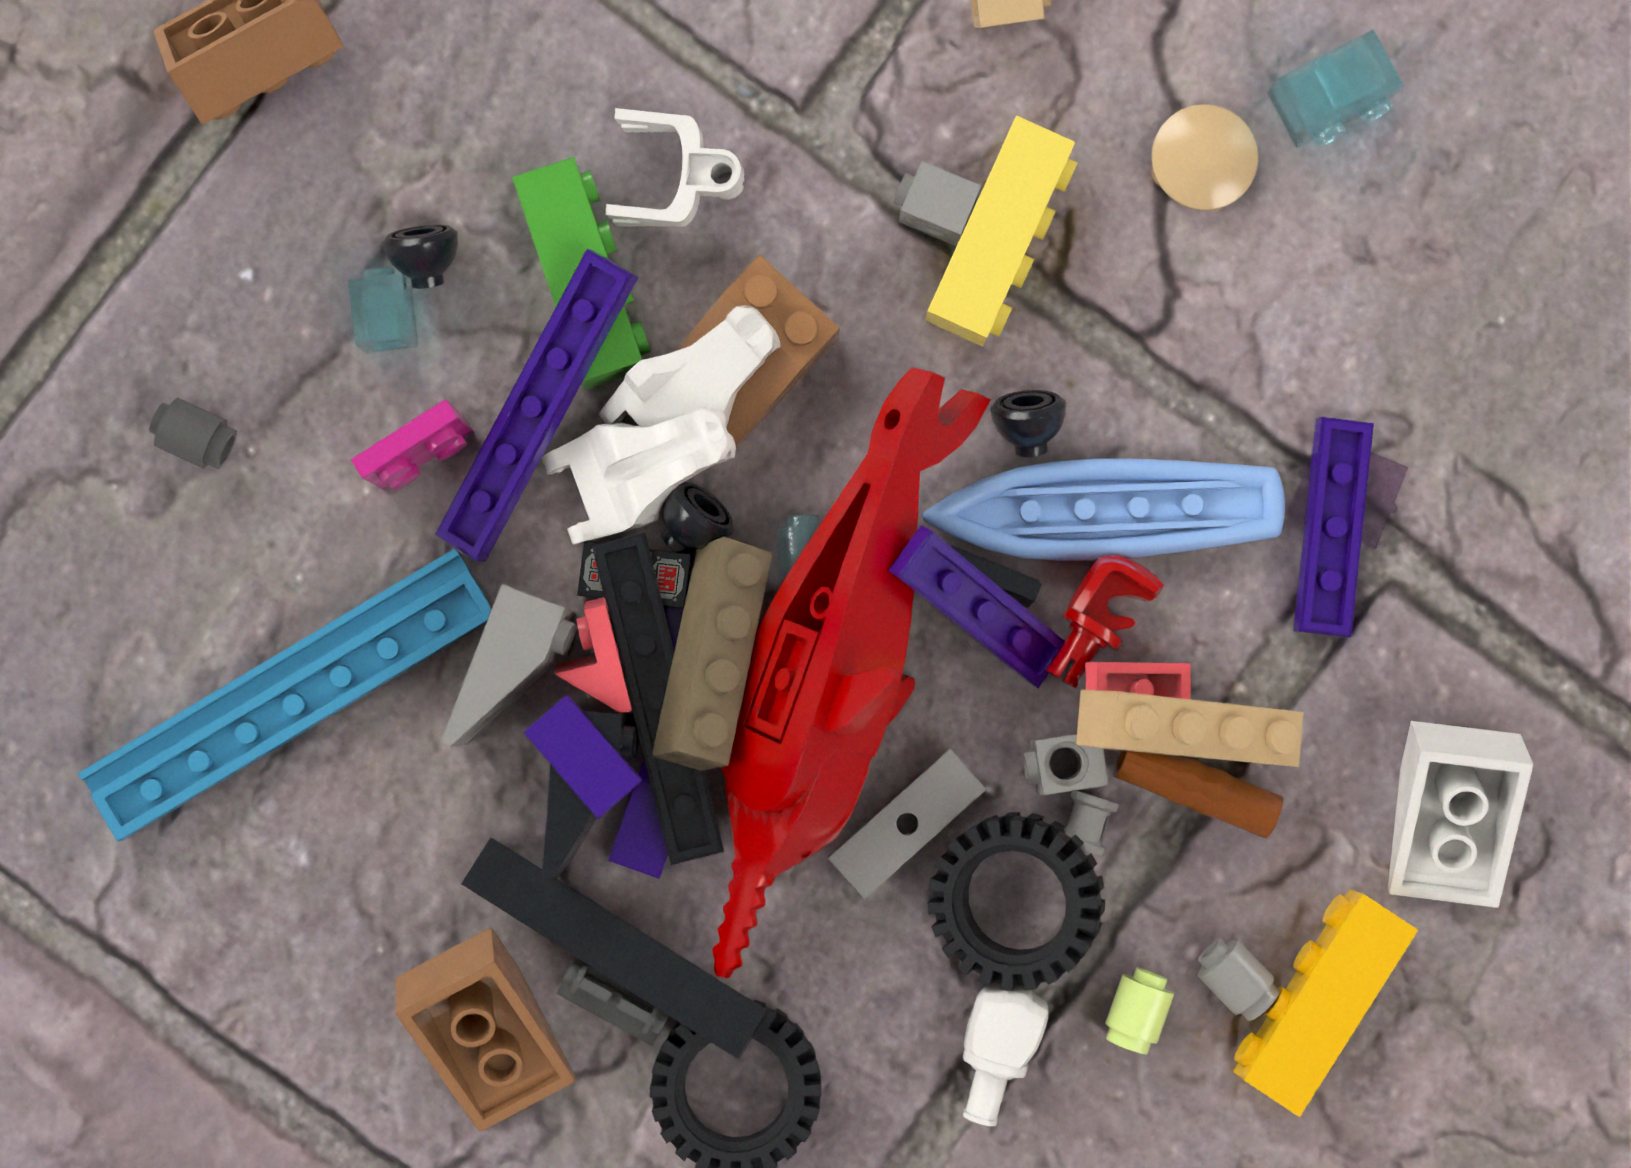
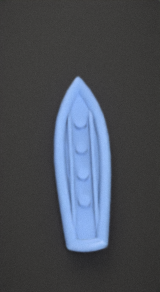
[922,458,1285,561]

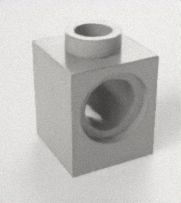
[894,161,982,246]
[1023,733,1109,795]

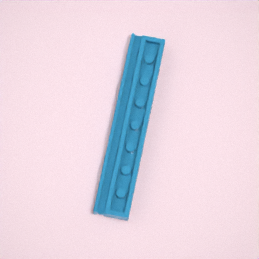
[77,548,493,842]

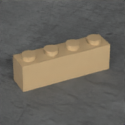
[1076,689,1304,767]

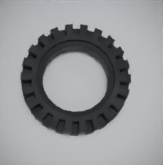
[927,812,1106,991]
[650,1000,821,1168]

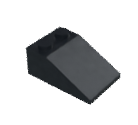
[542,711,639,880]

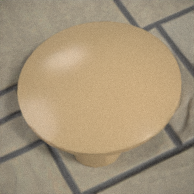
[1151,105,1258,212]

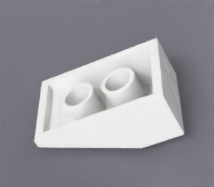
[1388,721,1533,908]

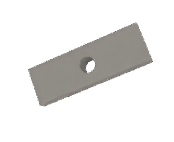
[828,749,987,899]

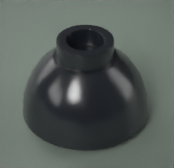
[382,225,458,289]
[990,390,1066,457]
[661,482,734,554]

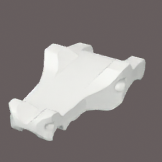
[599,305,781,426]
[541,406,736,545]

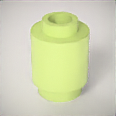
[1105,968,1175,1054]

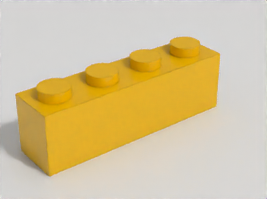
[1233,889,1418,1117]

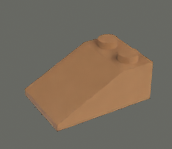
[676,254,840,448]
[395,927,576,1132]

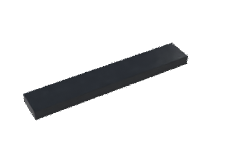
[592,533,724,865]
[461,837,769,1059]

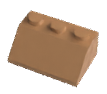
[153,0,344,125]

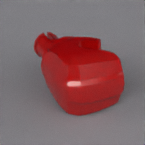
[1046,555,1164,689]

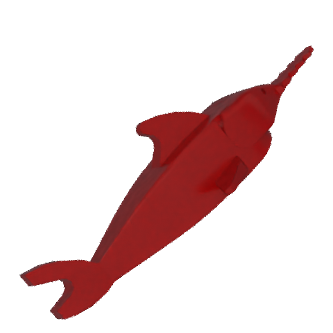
[712,367,991,978]

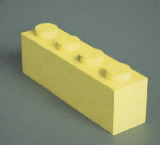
[924,116,1078,347]

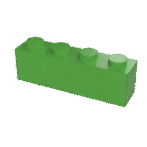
[512,157,651,390]

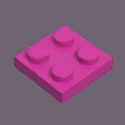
[350,399,474,490]

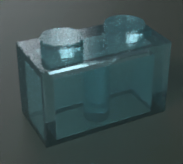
[1267,29,1404,148]

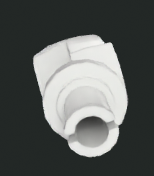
[962,983,1048,1126]

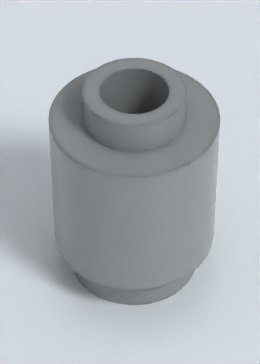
[1197,938,1280,1021]

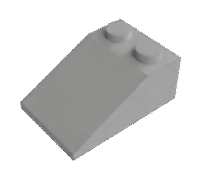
[440,584,579,746]

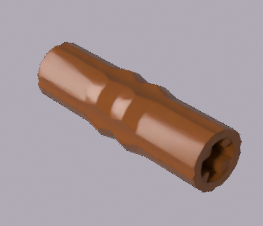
[1113,750,1283,839]

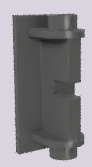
[556,957,669,1046]

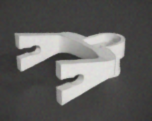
[606,108,744,227]

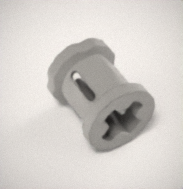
[1065,790,1119,857]

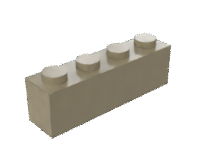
[651,537,773,770]

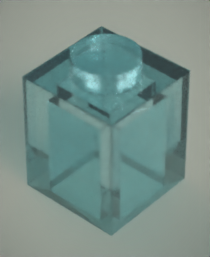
[348,268,419,353]

